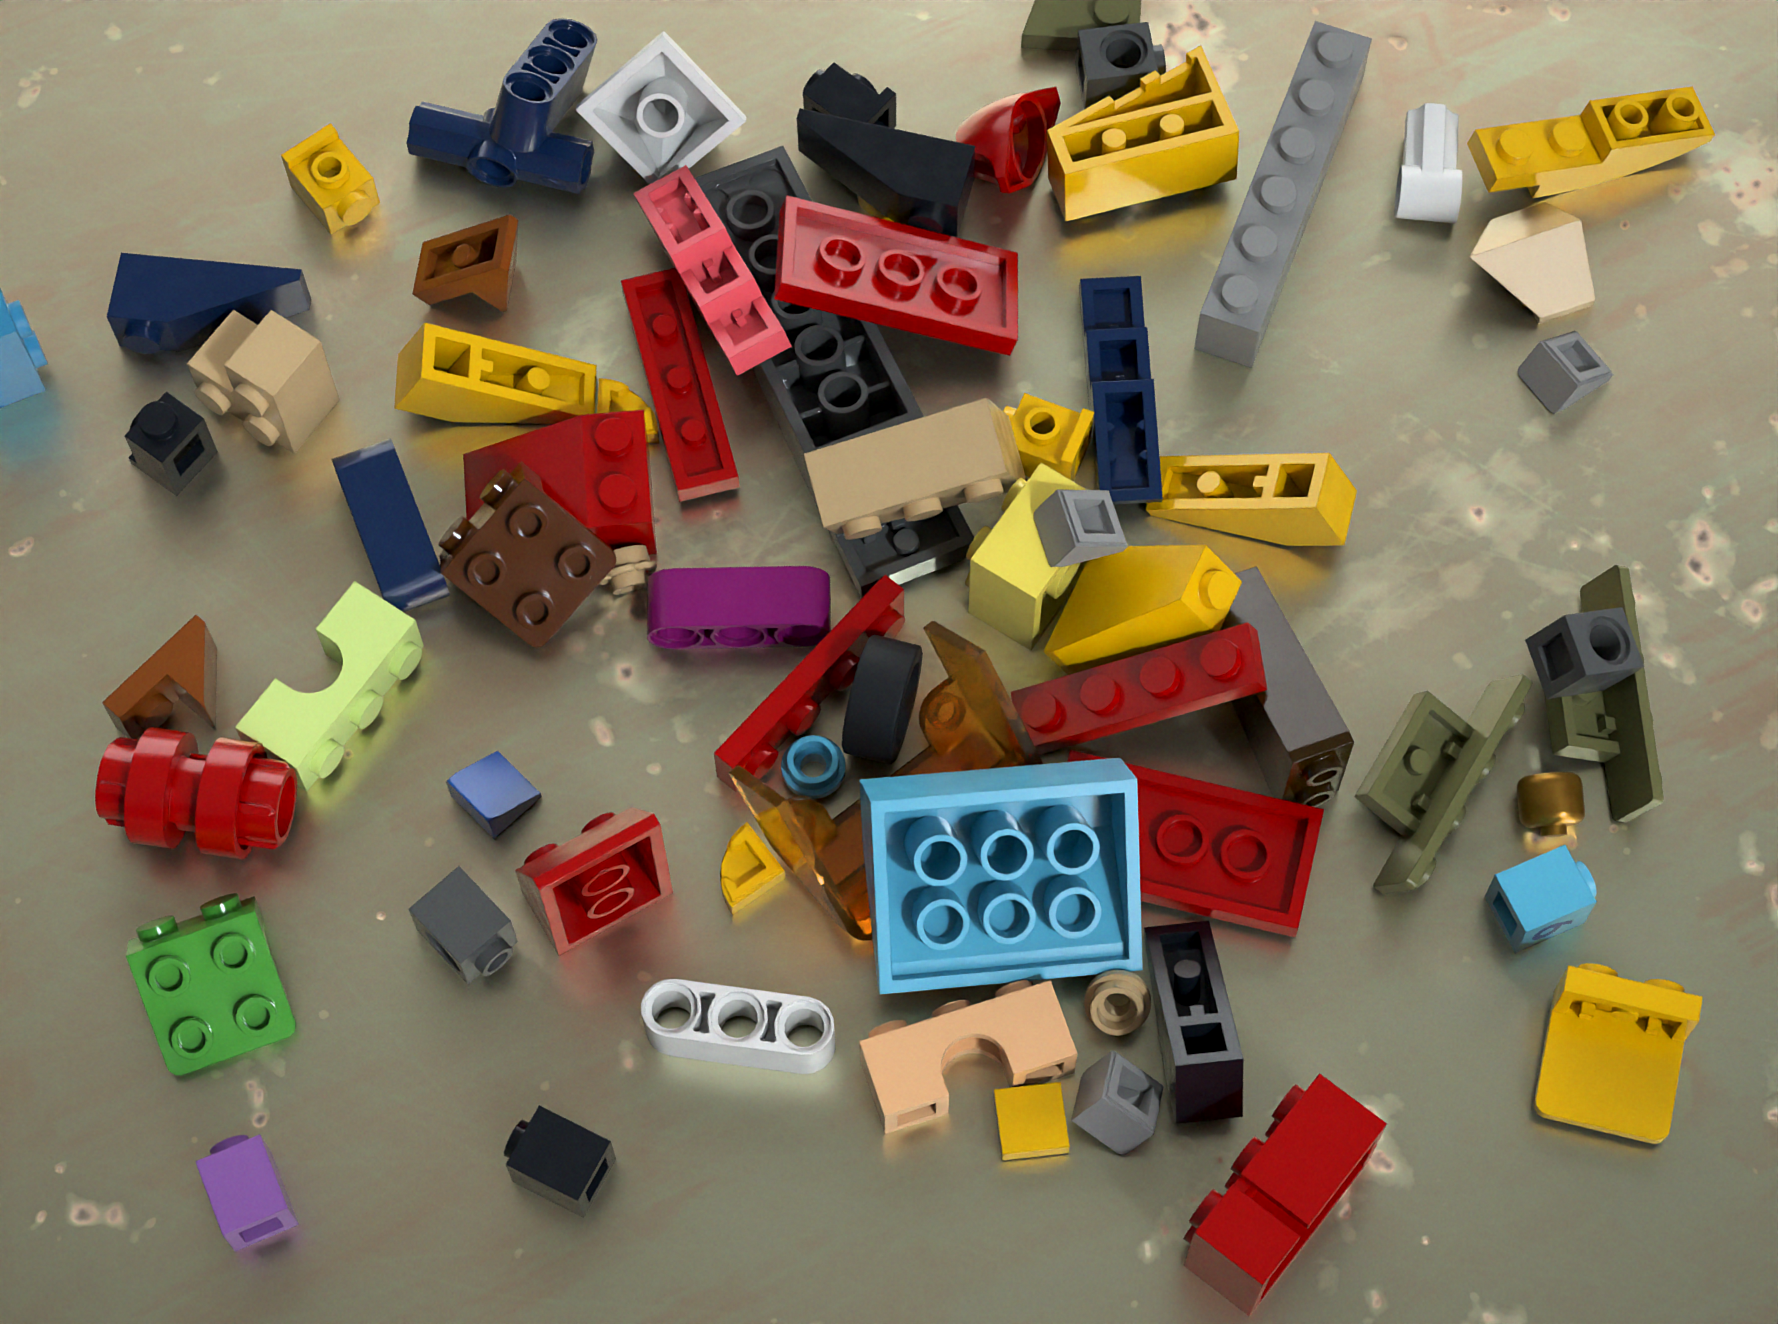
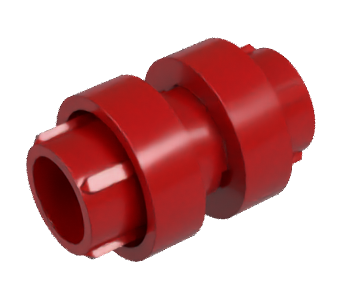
[95,727,297,860]

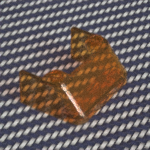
[729,621,1044,941]

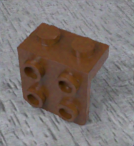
[438,461,616,647]

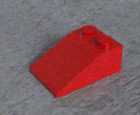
[463,410,657,555]
[515,807,673,956]

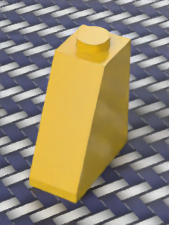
[1043,545,1242,675]

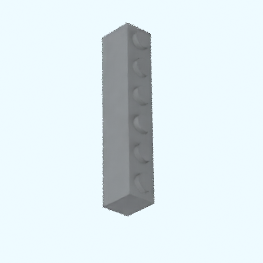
[1194,21,1372,368]

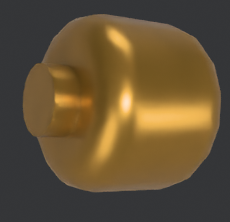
[1517,772,1585,837]

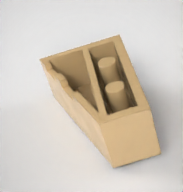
[804,398,1027,540]

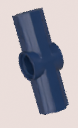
[406,101,594,194]

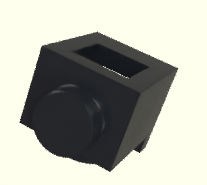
[802,62,896,128]
[125,391,218,496]

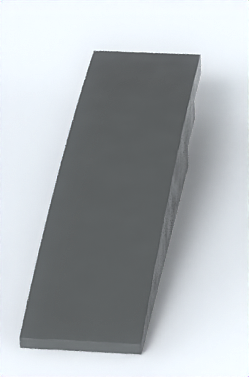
[695,146,974,599]

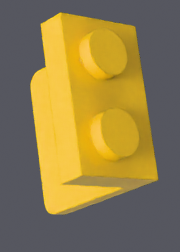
[1534,963,1703,1144]

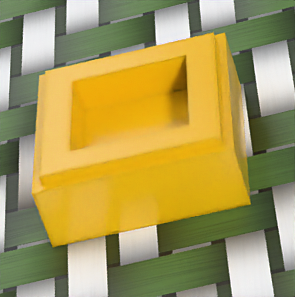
[993,1082,1070,1161]

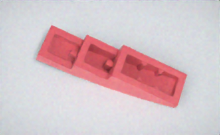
[633,165,792,376]

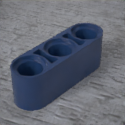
[489,18,598,153]
[331,438,450,612]

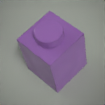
[195,1134,299,1252]

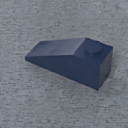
[107,253,311,354]

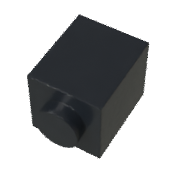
[504,1105,616,1218]

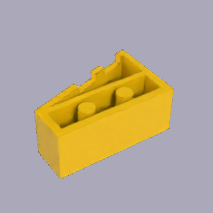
[1047,45,1239,222]

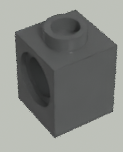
[1075,22,1166,109]
[1525,607,1644,699]
[409,866,518,985]

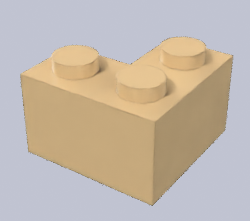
[187,310,340,454]

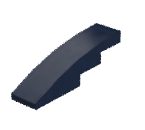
[1079,276,1163,505]

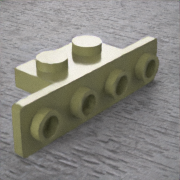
[1544,565,1664,822]
[1354,674,1533,895]

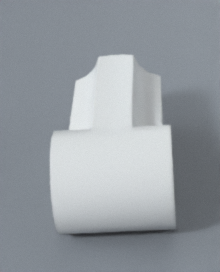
[1394,103,1462,223]

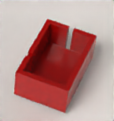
[1183,1073,1387,1316]

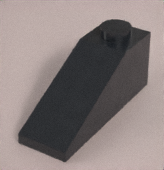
[796,108,975,237]
[1144,921,1244,1124]

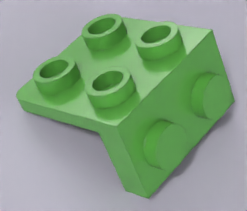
[126,893,296,1075]

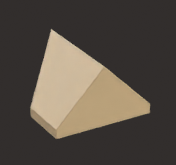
[1469,202,1596,324]

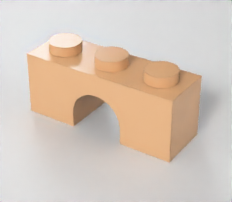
[859,980,1078,1134]

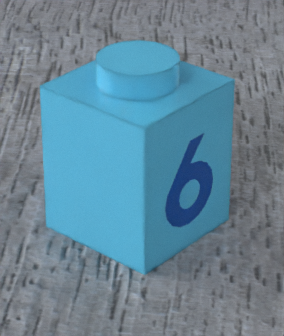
[1484,845,1597,953]

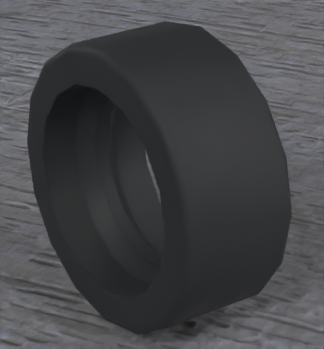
[842,634,923,764]

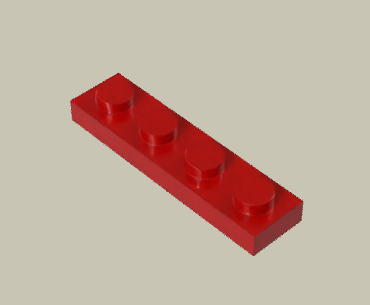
[621,268,740,502]
[714,575,905,792]
[1011,622,1268,758]

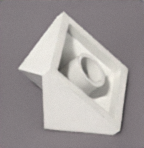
[576,31,746,185]

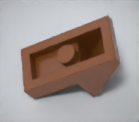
[412,214,518,312]
[102,615,217,739]

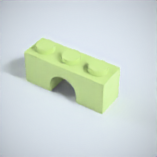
[235,581,424,791]

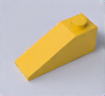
[394,323,597,424]
[1146,453,1357,546]

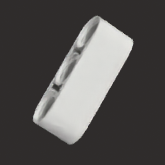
[641,979,836,1074]

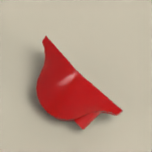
[955,87,1061,194]

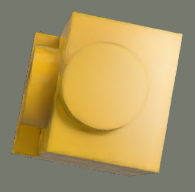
[281,123,380,235]
[1003,393,1094,482]

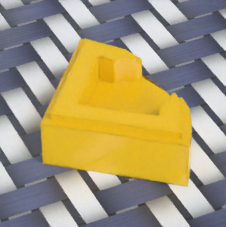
[597,378,659,443]
[720,822,786,915]

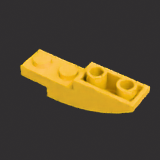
[1467,86,1715,198]

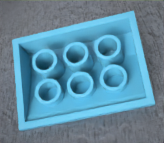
[859,758,1143,994]

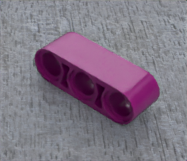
[647,566,831,649]

